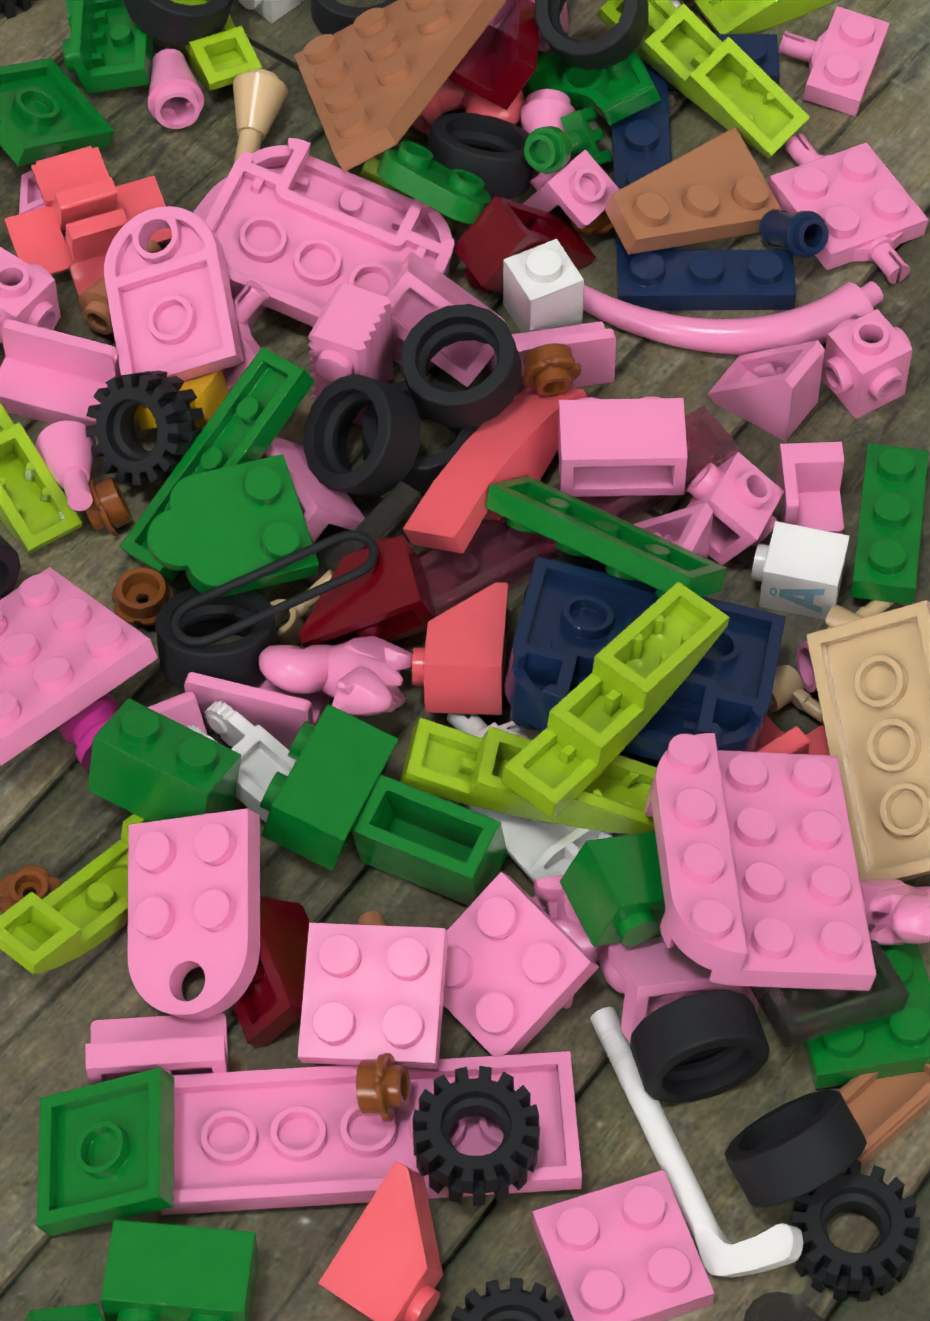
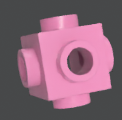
[0,247,61,344]
[822,309,913,419]
[686,452,784,566]

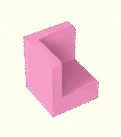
[776,442,844,534]

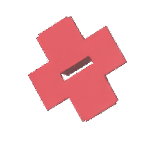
[4,146,172,296]

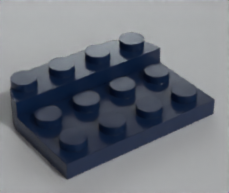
[505,556,786,761]

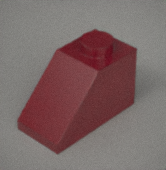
[453,196,596,294]
[299,535,437,648]

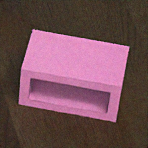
[558,396,687,497]

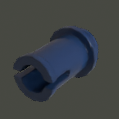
[759,209,829,258]

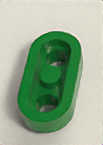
[377,141,491,224]

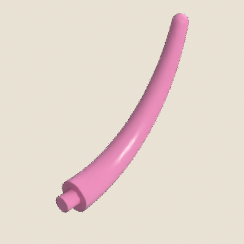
[583,281,884,355]

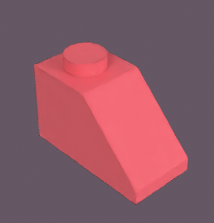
[412,582,508,715]
[318,1161,443,1321]

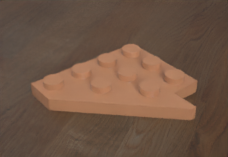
[294,0,507,172]

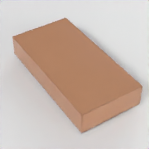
[839,1064,930,1169]

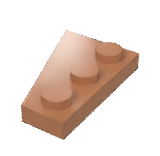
[604,127,782,255]

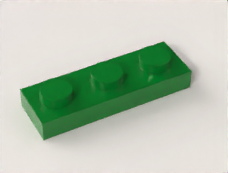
[850,443,929,605]

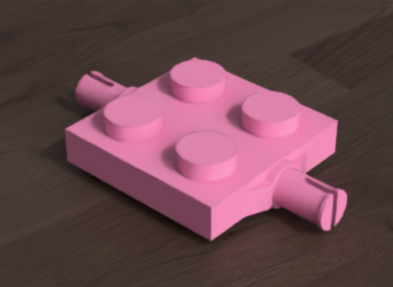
[768,133,929,284]

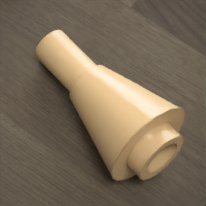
[233,69,289,165]

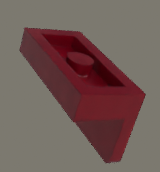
[448,0,539,110]
[233,896,310,1046]

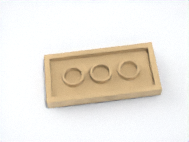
[806,600,930,881]

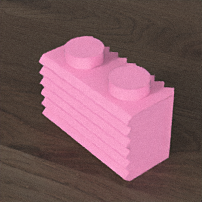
[308,282,394,426]

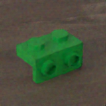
[63,0,153,94]

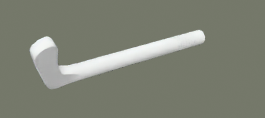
[590,1007,803,1278]

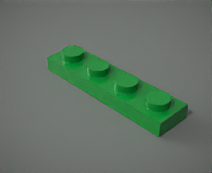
[119,347,315,582]
[485,476,727,597]

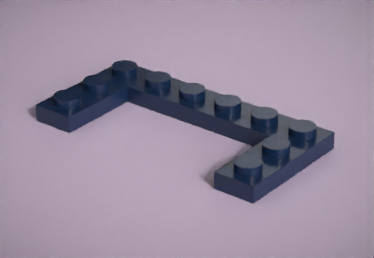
[611,34,796,311]

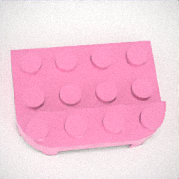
[204,138,455,364]
[645,733,876,991]

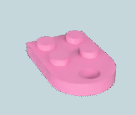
[104,206,244,381]
[127,808,260,1020]

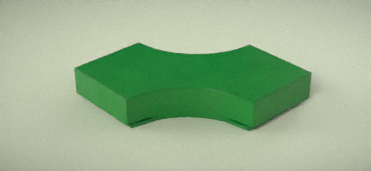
[525,49,661,126]

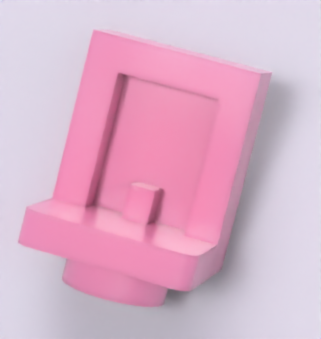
[523,149,620,229]

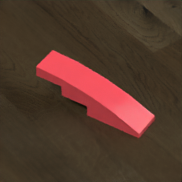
[403,387,587,554]

